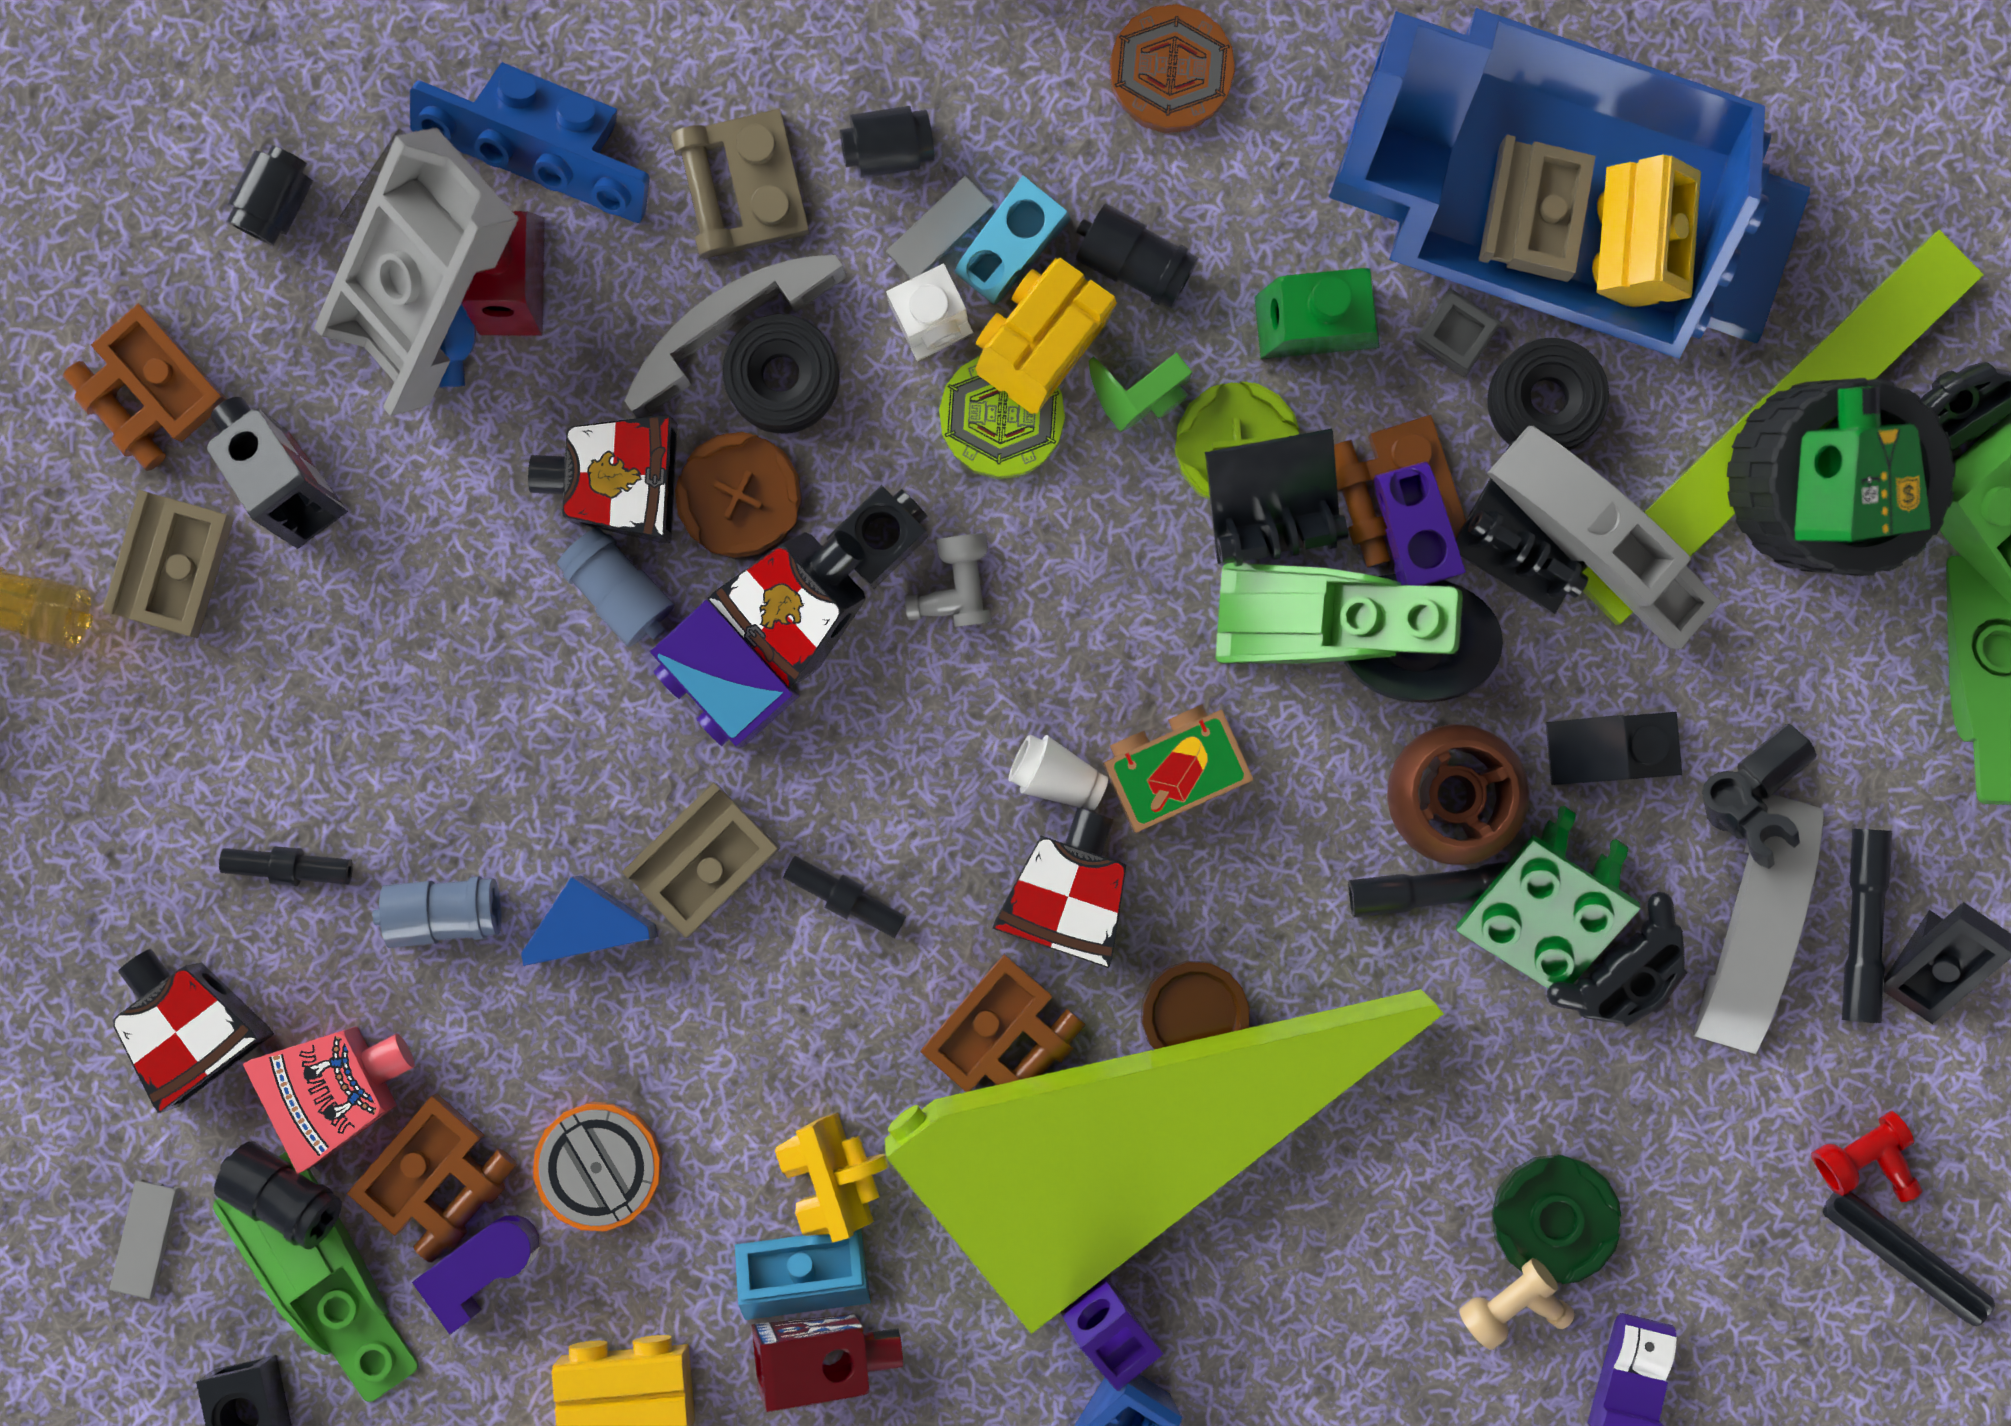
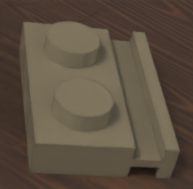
[1479,135,1596,282]
[102,490,234,638]
[622,782,780,938]

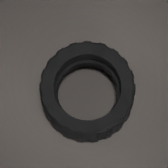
[1727,378,1956,576]

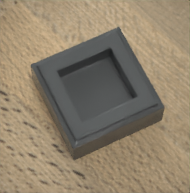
[1412,288,1502,378]

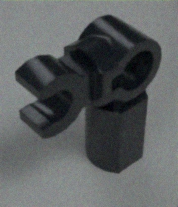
[1702,723,1817,869]

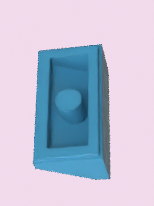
[735,1228,871,1320]

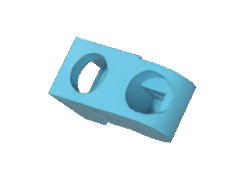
[955,175,1071,305]

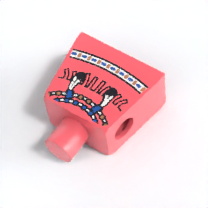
[243,1026,415,1174]

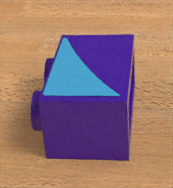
[649,599,799,747]

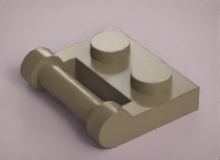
[670,108,810,259]

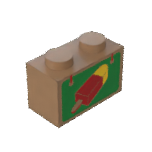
[1102,704,1254,833]

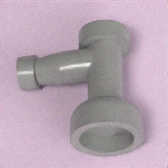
[905,533,992,627]

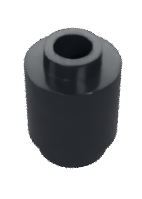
[840,106,934,178]
[226,145,313,246]

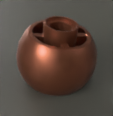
[1387,724,1530,865]

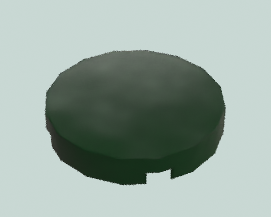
[1491,1154,1621,1284]

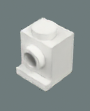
[886,263,973,361]

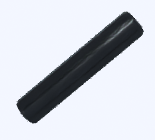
[1822,1192,1995,1327]

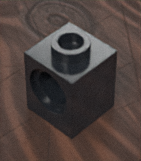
[826,485,928,589]
[196,1355,292,1426]

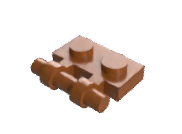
[63,303,227,471]
[1334,414,1466,568]
[920,953,1086,1092]
[346,1093,517,1263]

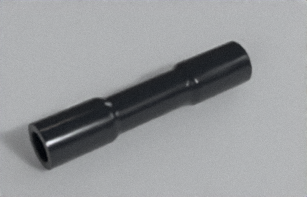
[1842,828,1892,1023]
[1348,861,1510,918]

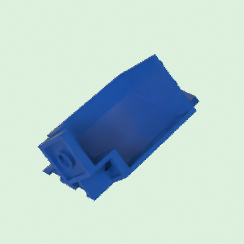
[1328,8,1810,359]

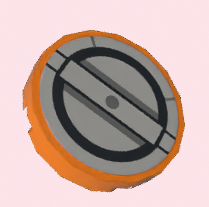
[533,1102,662,1231]

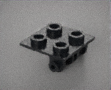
[1205,428,1348,567]
[1455,439,1589,614]

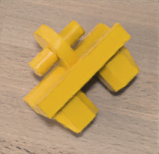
[775,1112,889,1243]

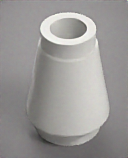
[1009,734,1108,811]

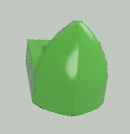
[1089,352,1192,432]

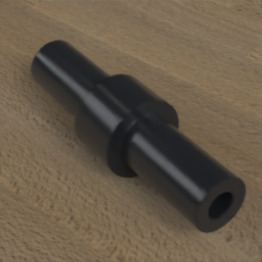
[219,846,353,886]
[783,856,907,939]

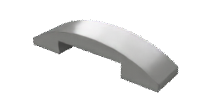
[625,255,846,418]
[1693,794,1824,1054]

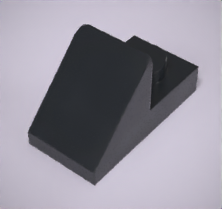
[1546,712,1682,785]
[1884,902,2011,1024]

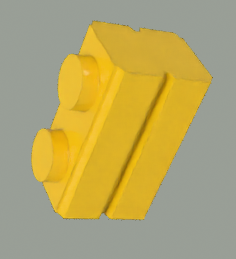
[1592,155,1701,308]
[975,258,1117,414]
[552,1335,695,1426]

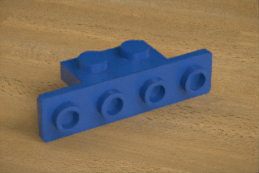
[410,62,650,223]

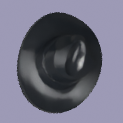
[1344,574,1503,703]

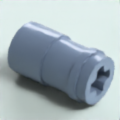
[557,527,675,647]
[372,876,501,948]

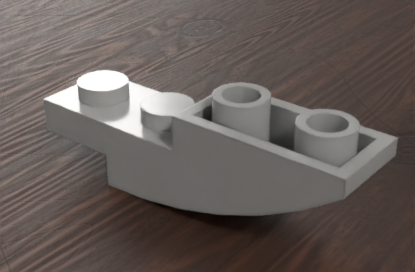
[1487,426,1721,649]

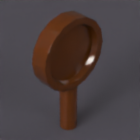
[1140,960,1250,1049]

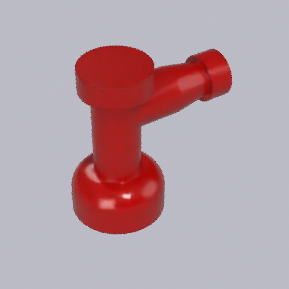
[1811,1111,1923,1202]

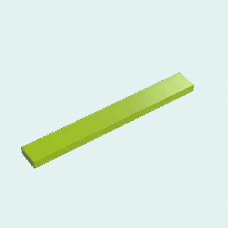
[1581,230,1984,625]

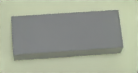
[886,176,994,279]
[109,1179,180,1300]

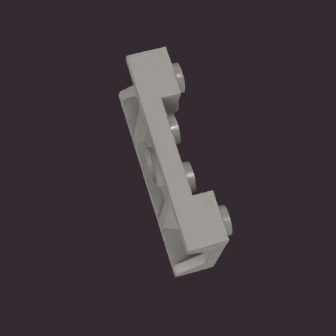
[314,128,519,416]

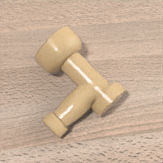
[1459,1258,1574,1350]

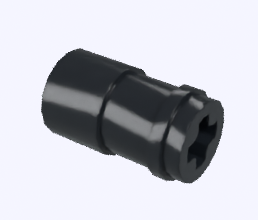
[1076,203,1199,308]
[214,1141,342,1249]

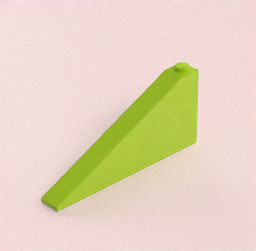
[884,989,1444,1334]

